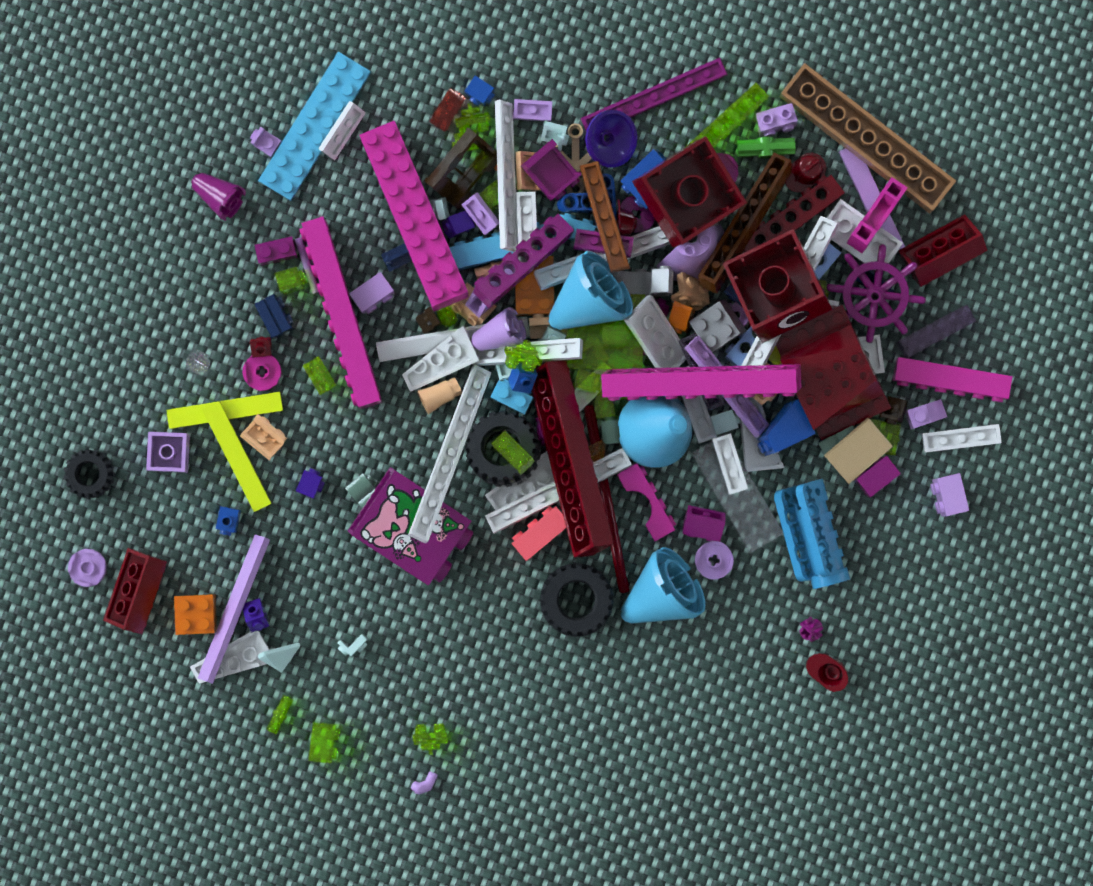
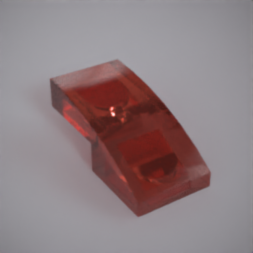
[429,87,467,132]

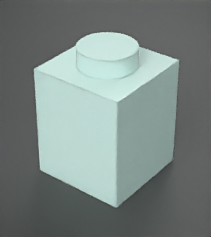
[710,409,740,436]

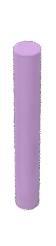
[295,237,318,294]

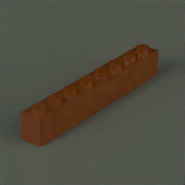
[698,153,792,294]

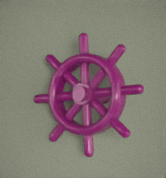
[826,244,926,343]

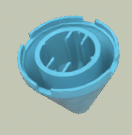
[548,251,633,330]
[618,396,692,468]
[621,547,705,624]

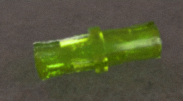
[266,694,294,735]

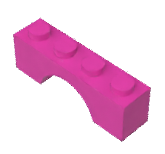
[847,177,908,254]
[617,463,676,542]

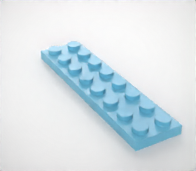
[258,52,371,201]

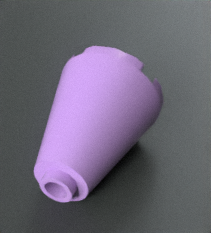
[471,307,527,351]

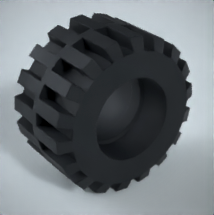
[63,450,115,498]

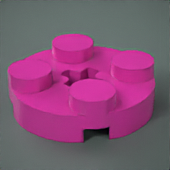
[242,355,282,391]

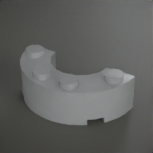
[612,266,674,297]

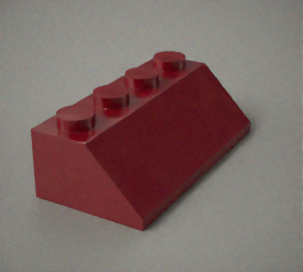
[898,214,988,287]
[103,548,167,634]

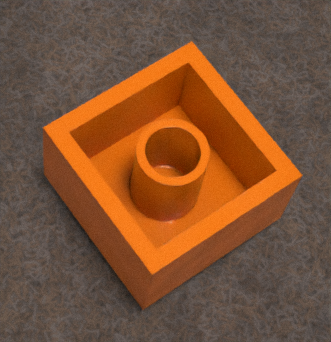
[174,594,217,635]

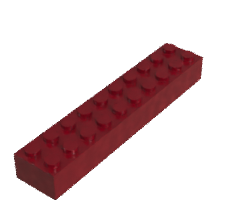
[532,360,613,558]

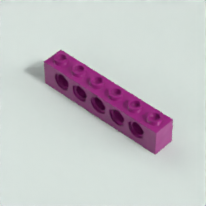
[473,214,574,308]

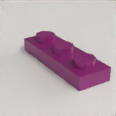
[574,229,634,258]

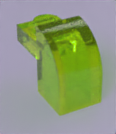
[594,389,627,419]

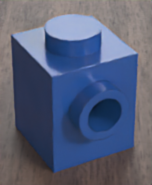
[464,76,495,107]
[508,361,538,394]
[215,506,241,536]

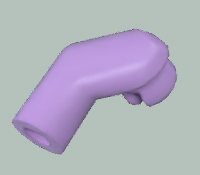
[411,771,438,794]

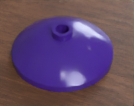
[585,110,637,168]

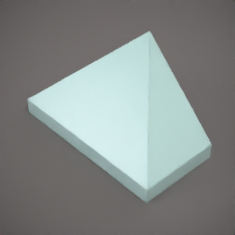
[258,643,300,673]

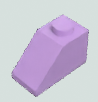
[905,399,947,429]

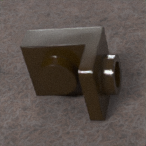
[415,306,441,334]
[880,396,908,425]

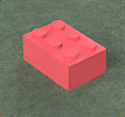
[511,506,566,561]

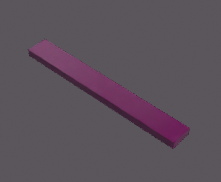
[581,58,728,131]

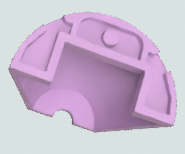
[656,225,724,281]

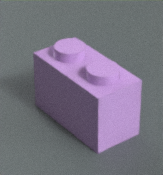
[349,272,394,314]

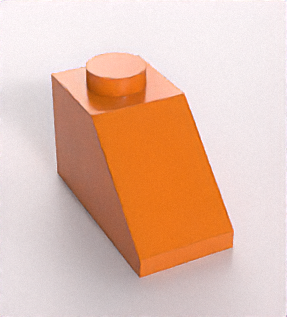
[669,301,695,334]

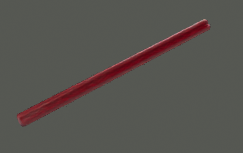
[584,405,629,593]

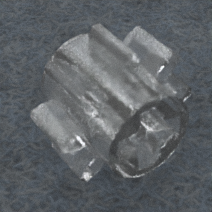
[186,350,210,375]

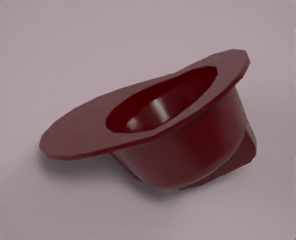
[785,153,826,193]
[616,199,637,236]
[806,653,849,692]

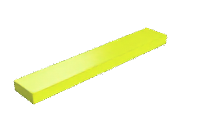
[166,392,283,429]
[202,401,271,512]

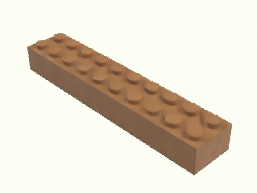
[779,63,956,214]

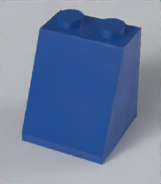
[620,149,667,209]
[757,399,816,456]

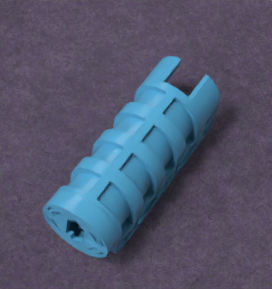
[774,479,850,589]

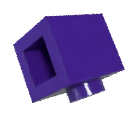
[442,211,475,240]
[296,468,325,499]
[243,598,269,633]

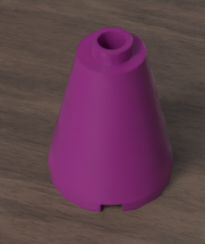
[191,173,246,221]

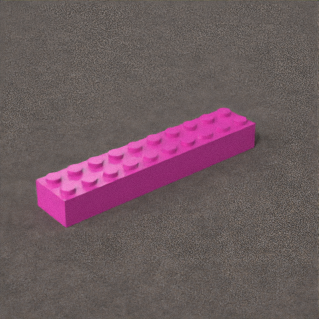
[359,120,469,312]
[299,216,383,409]
[601,364,801,401]

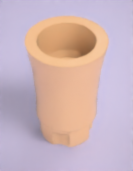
[417,378,462,415]

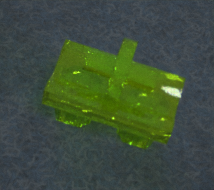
[455,103,490,135]
[504,340,542,372]
[302,356,337,395]
[412,723,448,756]

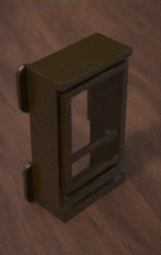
[424,127,497,209]

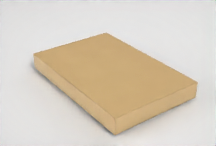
[824,418,893,484]

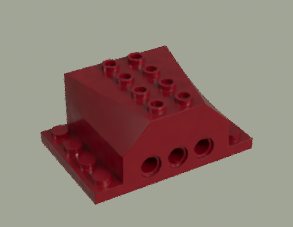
[776,304,891,440]

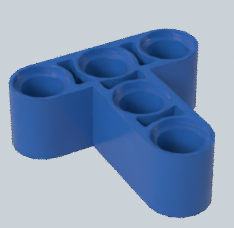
[557,174,617,228]

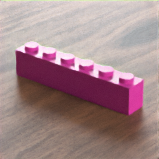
[892,357,1013,403]

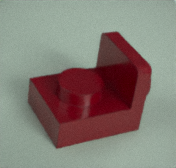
[250,337,272,358]

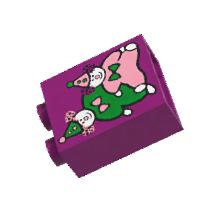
[348,467,473,586]

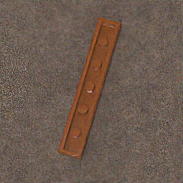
[580,161,630,273]

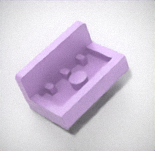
[756,103,798,137]

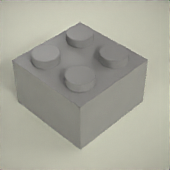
[689,299,746,353]

